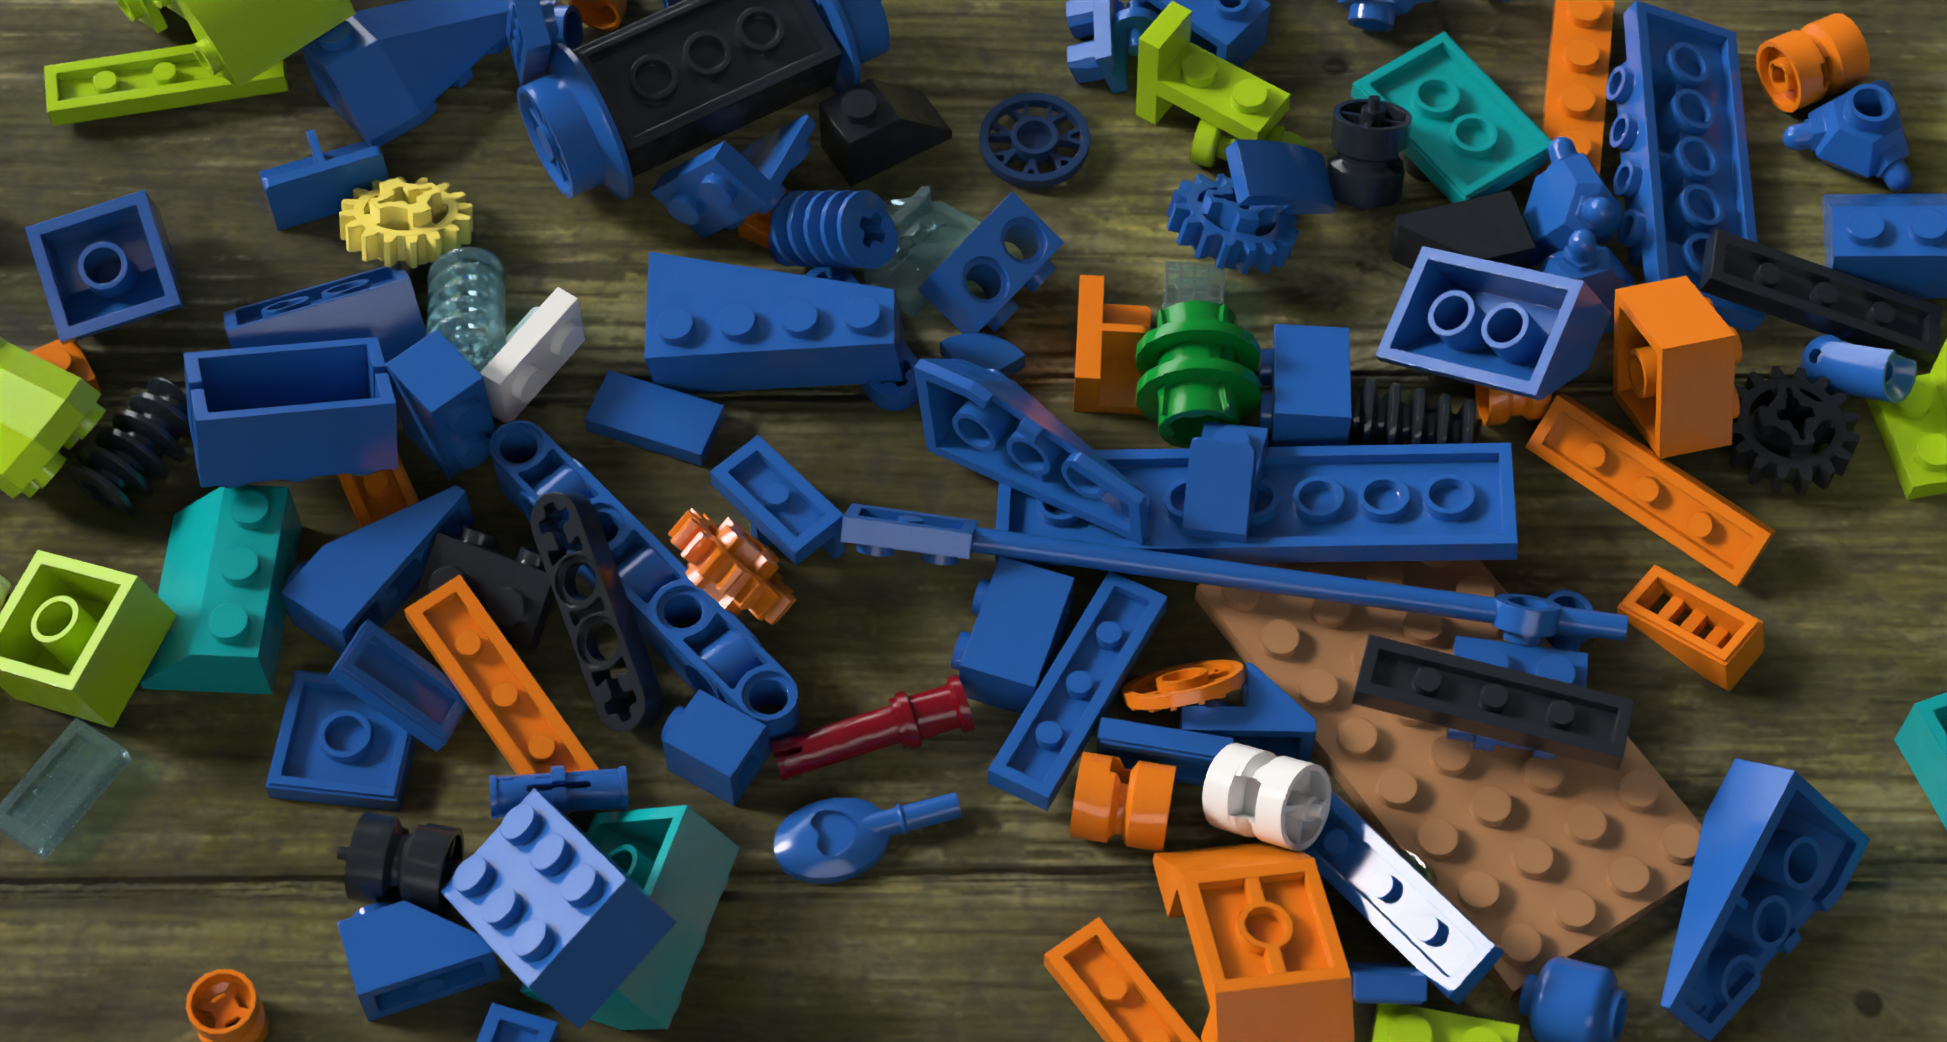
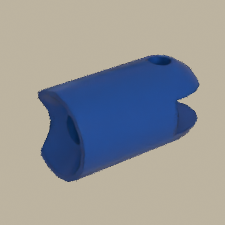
[1800,334,1917,403]

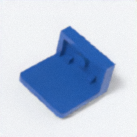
[650,114,817,239]

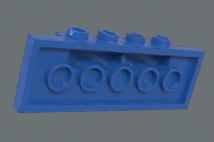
[1606,0,1765,332]

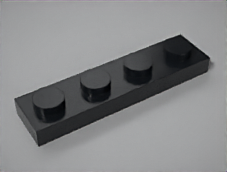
[1699,229,1942,368]
[1352,634,1635,770]

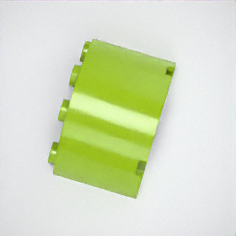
[116,0,356,88]

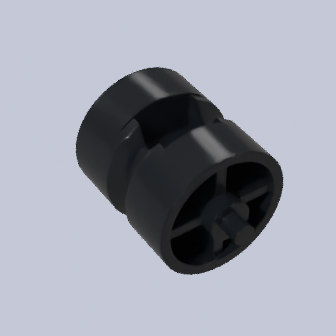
[1327,95,1412,211]
[337,812,464,916]

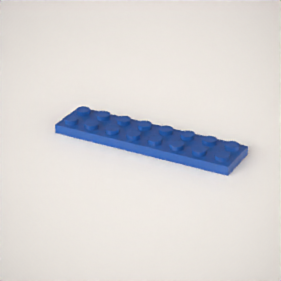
[995,443,1518,566]

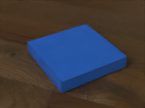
[265,670,417,811]

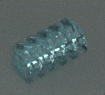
[426,246,507,373]

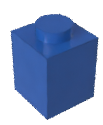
[661,689,770,806]

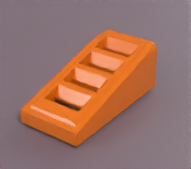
[1617,564,1765,691]

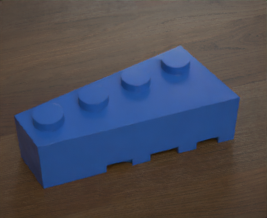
[644,252,903,394]

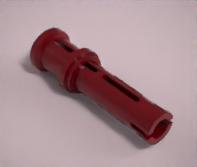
[770,674,975,782]

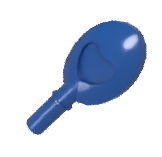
[773,792,962,884]

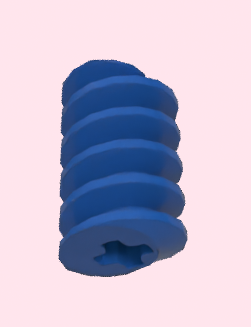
[768,190,898,269]

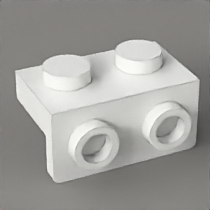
[477,287,585,424]

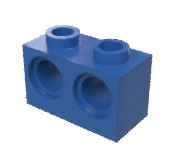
[917,191,1065,334]

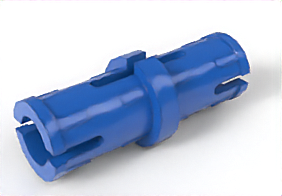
[489,765,628,819]

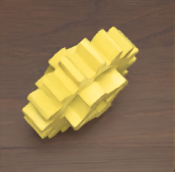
[339,177,473,268]

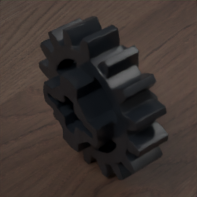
[1721,366,1860,496]

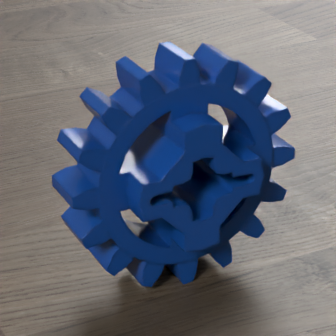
[1166,173,1299,274]

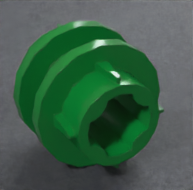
[1136,300,1261,448]

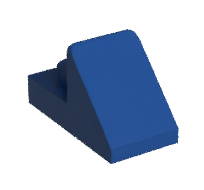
[1182,421,1268,543]
[1179,662,1316,762]

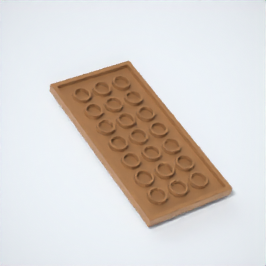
[1195,560,1702,1002]

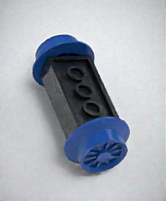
[517,0,890,201]

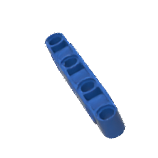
[489,420,801,751]

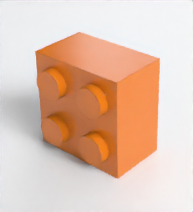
[1613,276,1742,459]

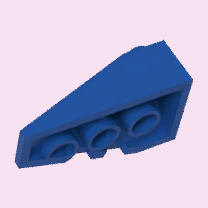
[301,0,509,147]
[914,358,1149,545]
[1660,758,1870,1041]

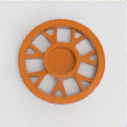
[1122,660,1246,713]

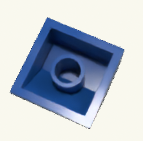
[25,190,183,345]

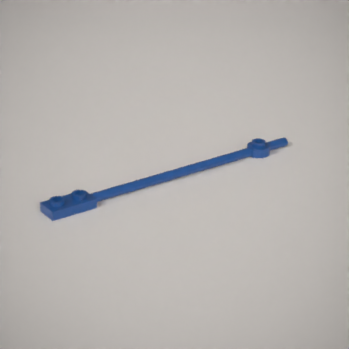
[840,503,1628,646]

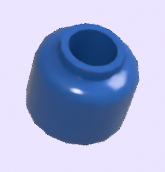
[1519,957,1628,1042]

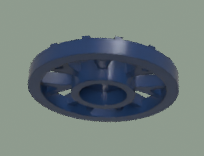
[979,93,1090,189]

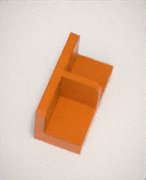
[1073,275,1151,415]

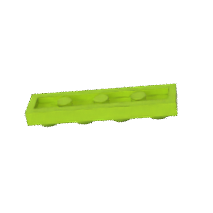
[44,44,289,126]

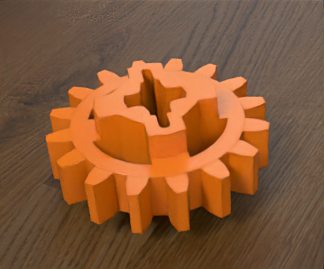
[668,508,797,625]

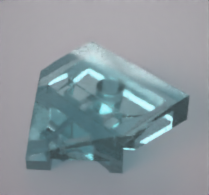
[863,186,981,318]

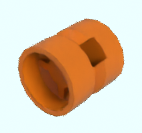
[1756,13,1870,113]
[1069,751,1176,852]

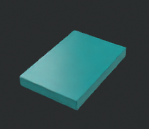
[1351,31,1552,203]

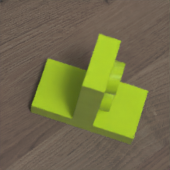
[1136,1,1290,140]

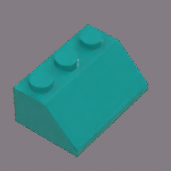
[140,485,302,694]
[520,805,740,1030]

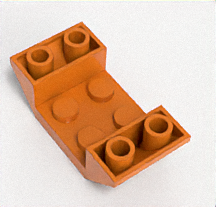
[1152,842,1355,1042]

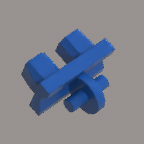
[1066,0,1158,94]

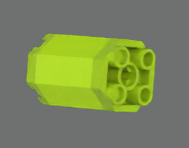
[0,336,106,499]

